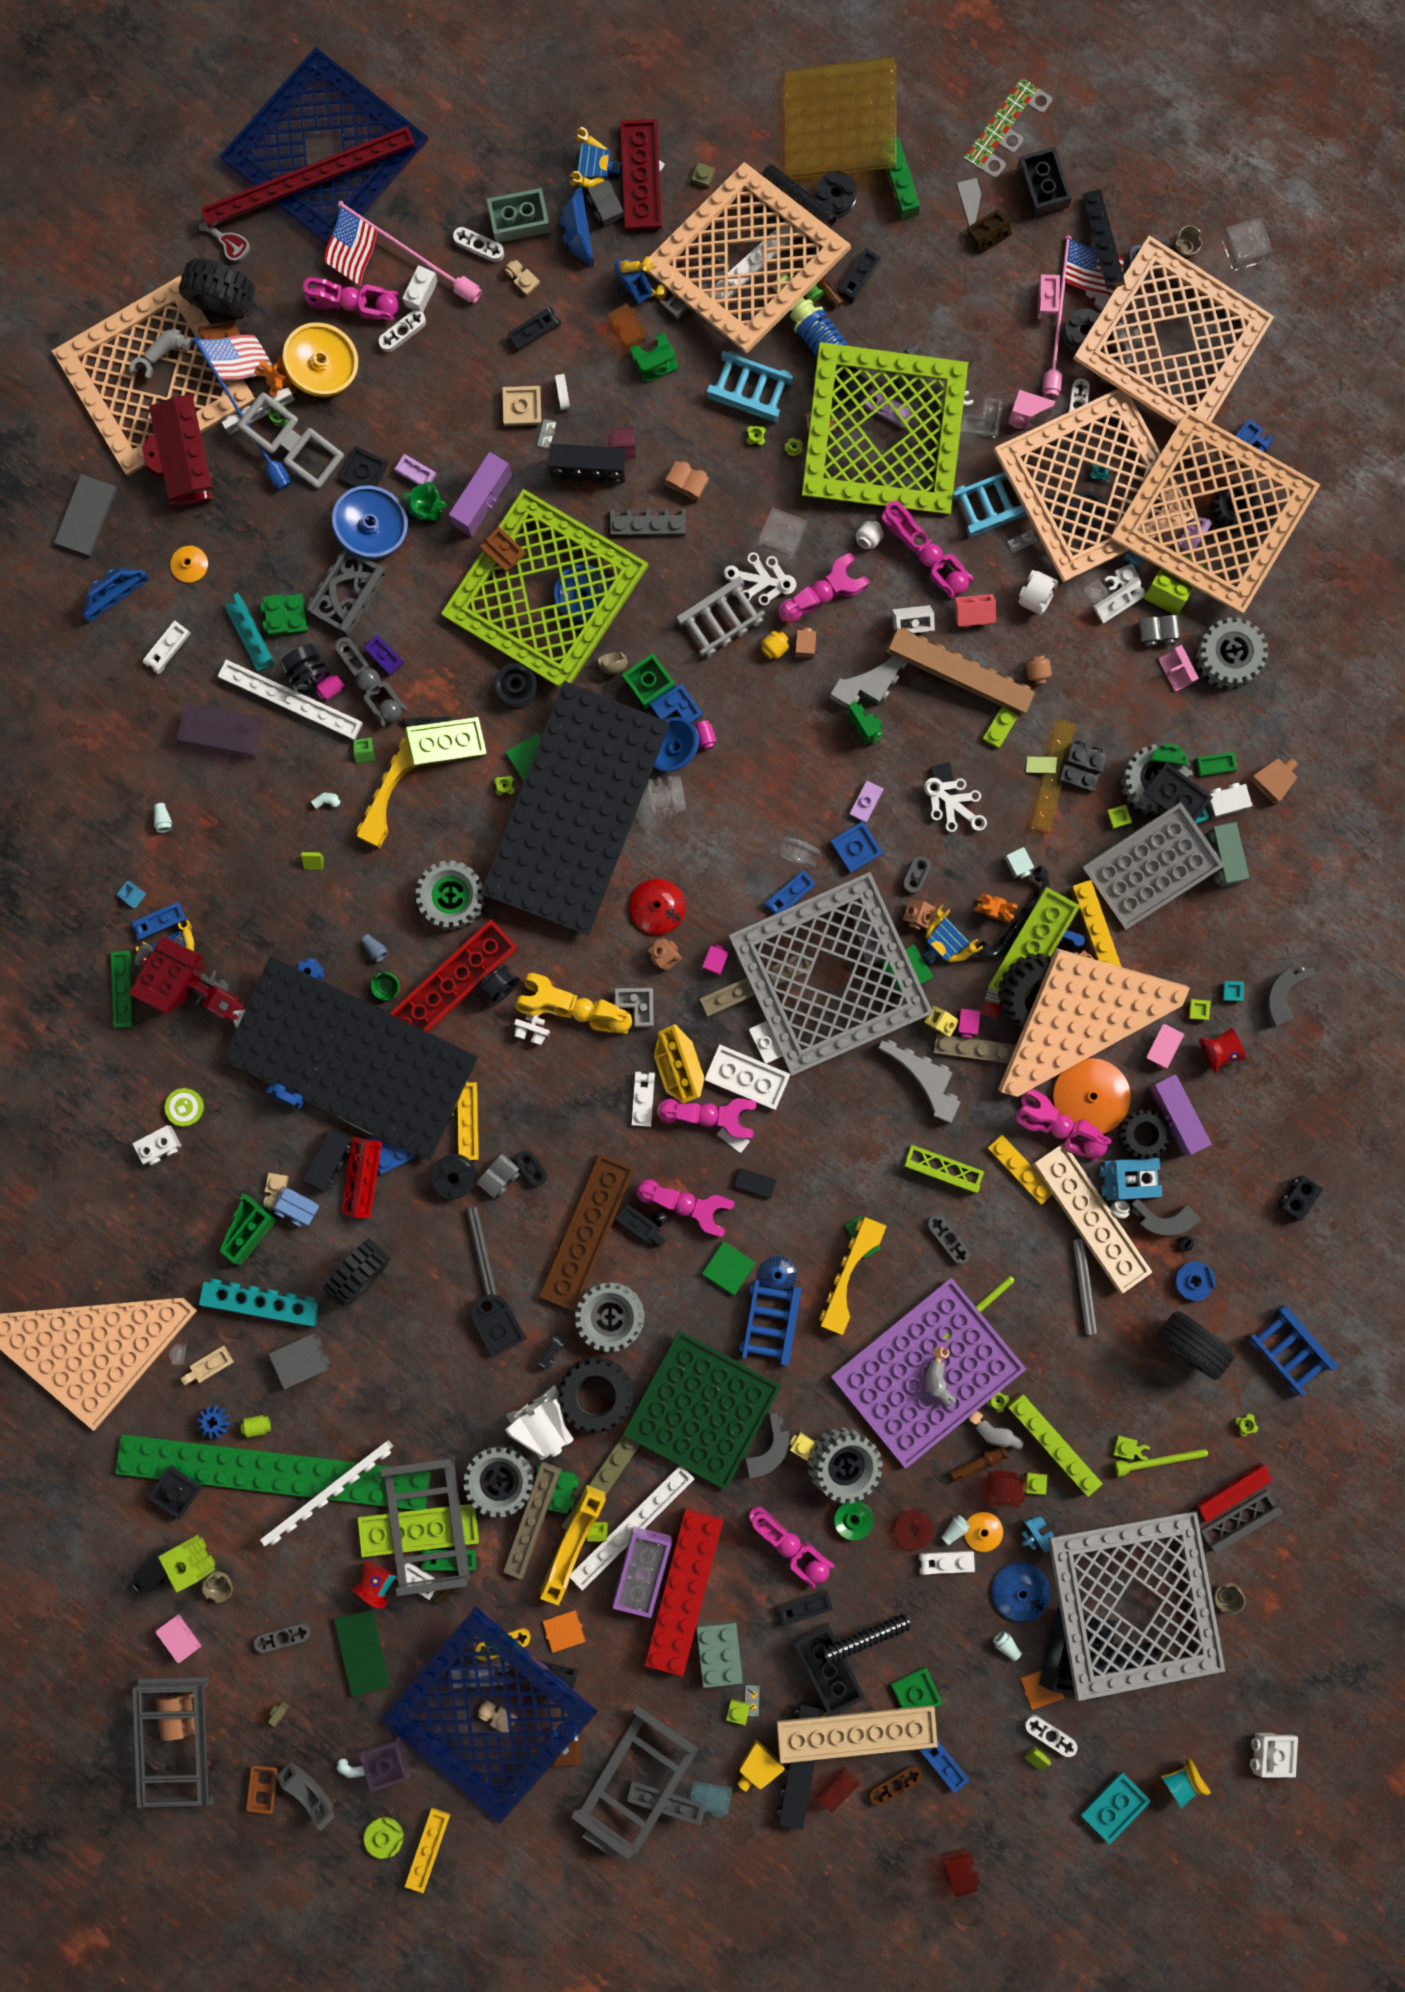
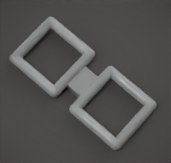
[237,392,344,488]

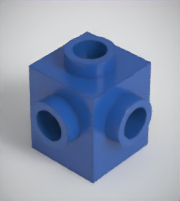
[296,959,324,980]

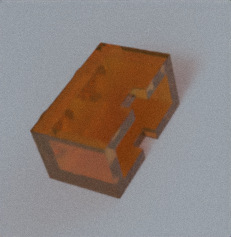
[608,303,647,352]

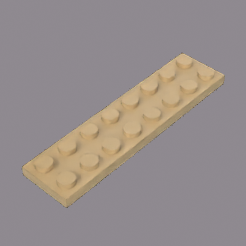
[1033,1143,1152,1294]
[777,1705,938,1763]

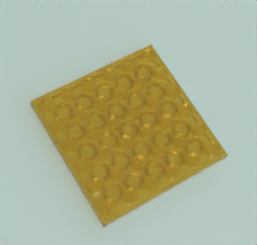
[785,56,896,179]

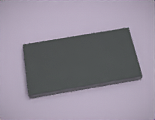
[54,474,117,557]

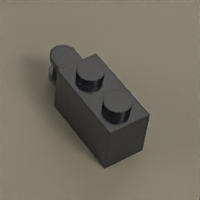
[126,1545,170,1598]

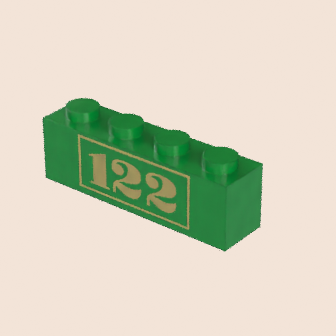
[879,137,920,220]

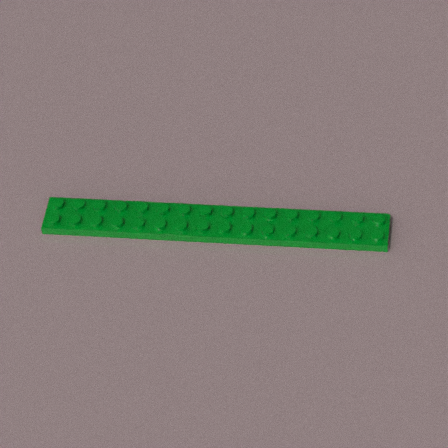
[116,1434,431,1510]

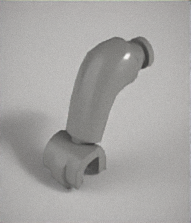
[129,329,192,379]

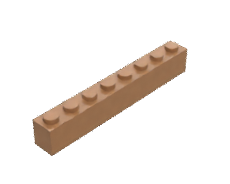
[885,628,1035,716]

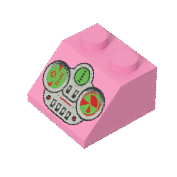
[1008,390,1055,429]

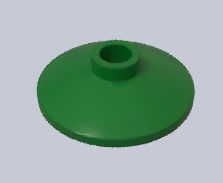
[834,1500,874,1540]

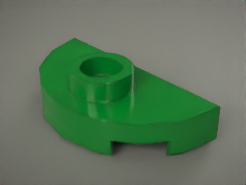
[1149,744,1189,766]

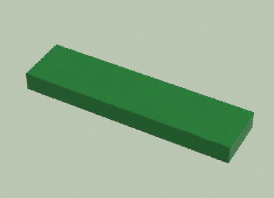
[111,951,134,1028]

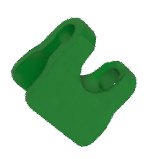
[630,332,678,383]

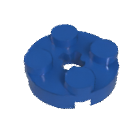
[266,1083,304,1110]
[1175,1262,1215,1301]

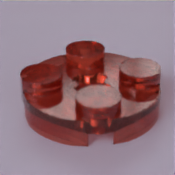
[894,1509,934,1550]

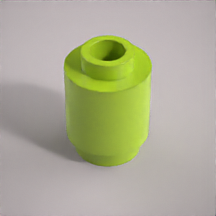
[241,1415,271,1438]

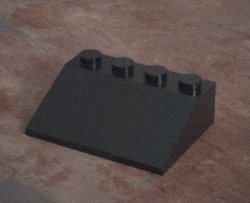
[1039,1607,1117,1700]

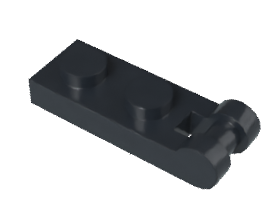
[838,248,881,302]
[507,307,562,351]
[775,1590,833,1626]

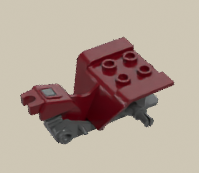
[129,935,244,1021]

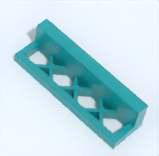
[224,593,275,672]

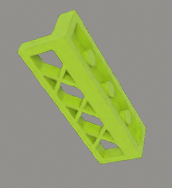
[903,1145,984,1193]

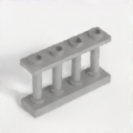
[677,576,765,658]

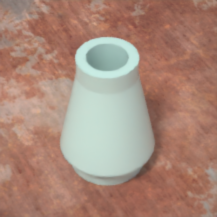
[154,803,173,833]
[941,1515,970,1545]
[993,1631,1022,1661]

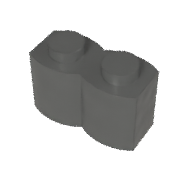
[586,180,624,226]
[1138,615,1180,647]
[477,1153,520,1198]

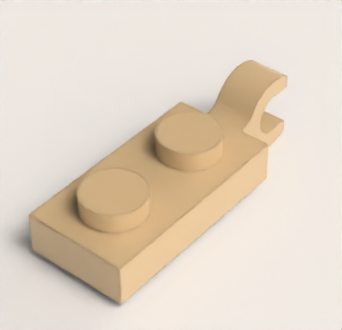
[180,1346,234,1385]

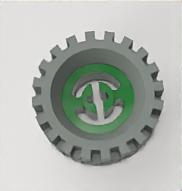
[416,860,486,931]

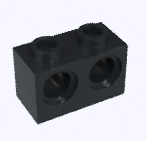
[1278,1175,1323,1221]

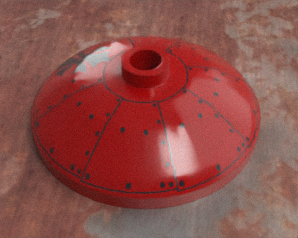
[629,878,686,936]

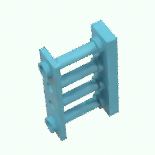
[707,351,793,423]
[952,472,1027,538]

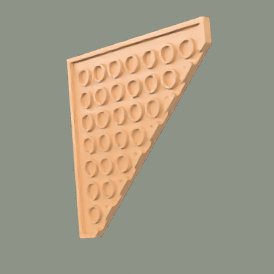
[998,948,1190,1097]
[0,1298,198,1431]

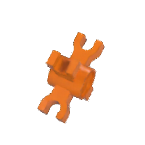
[254,356,297,398]
[974,893,1018,923]

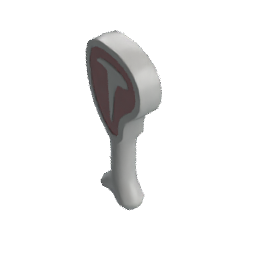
[199,221,250,263]

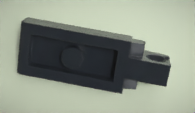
[615,1203,666,1246]

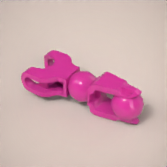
[303,277,399,322]
[779,553,870,623]
[1016,1089,1111,1161]
[658,1098,757,1138]
[636,1179,735,1237]
[749,1506,834,1589]

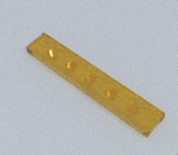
[1031,719,1076,833]

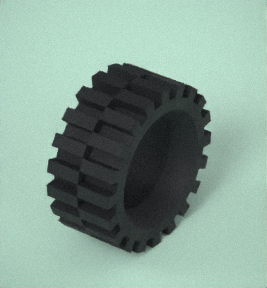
[322,1238,391,1309]

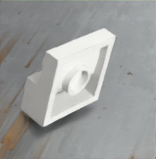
[1250,1733,1298,1777]

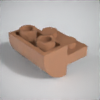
[155,1692,195,1741]

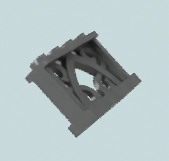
[307,549,388,637]

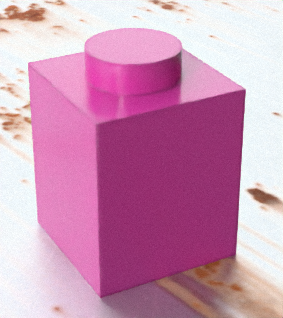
[702,945,729,976]
[957,1009,981,1038]

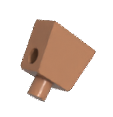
[1249,757,1298,805]

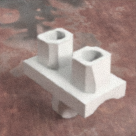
[514,1015,550,1045]

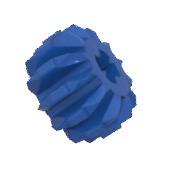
[197,1405,231,1439]

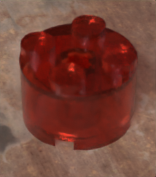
[985,1470,1027,1507]

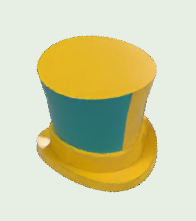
[1161,1758,1211,1810]

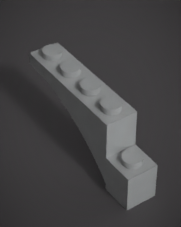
[830,634,918,709]
[878,1039,960,1124]

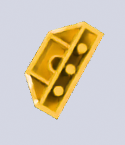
[654,1024,704,1104]

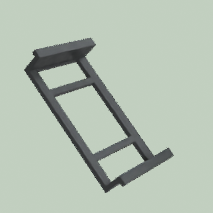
[380,1458,470,1596]
[133,1676,214,1808]
[571,1705,699,1860]

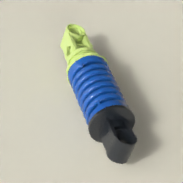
[773,274,873,400]

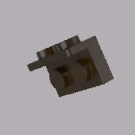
[966,209,1012,253]

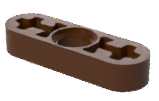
[869,1765,922,1806]

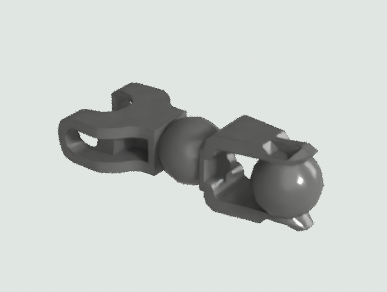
[335,637,407,727]

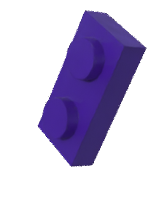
[364,634,404,676]

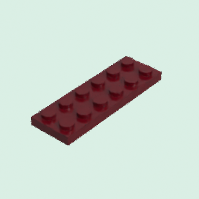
[620,119,662,230]

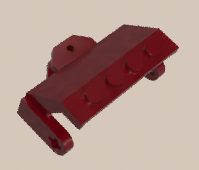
[142,394,213,509]

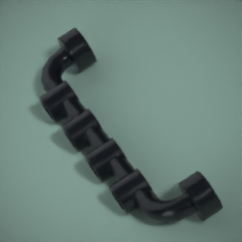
[975,865,1050,958]

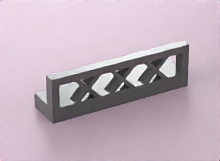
[1200,1490,1283,1553]

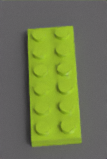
[988,887,1080,1001]
[358,1503,479,1557]

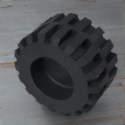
[1211,480,1261,533]
[1118,1110,1170,1159]

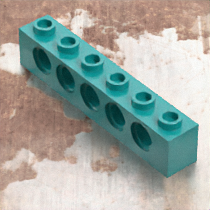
[199,1278,321,1326]

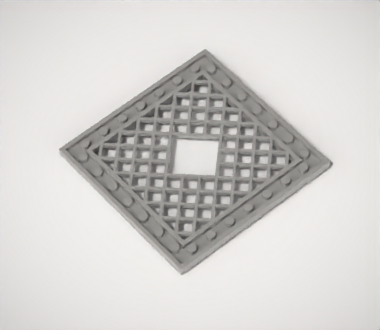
[729,872,933,1075]
[1048,1511,1225,1701]

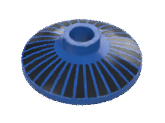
[758,1256,797,1292]

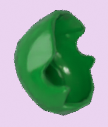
[371,972,400,1001]

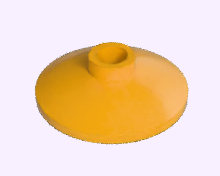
[170,546,208,583]
[964,1512,1003,1552]

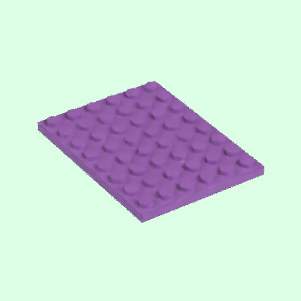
[831,1278,1026,1469]

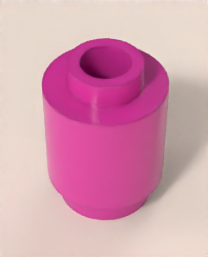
[315,673,345,701]
[694,720,717,750]

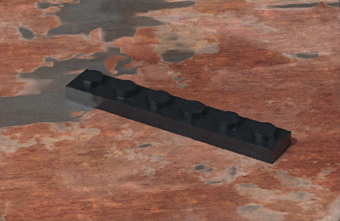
[1082,189,1125,290]

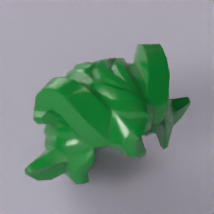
[401,482,447,521]

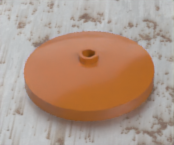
[1052,1058,1131,1134]

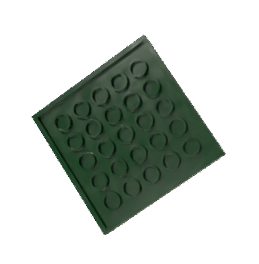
[623,1330,781,1490]

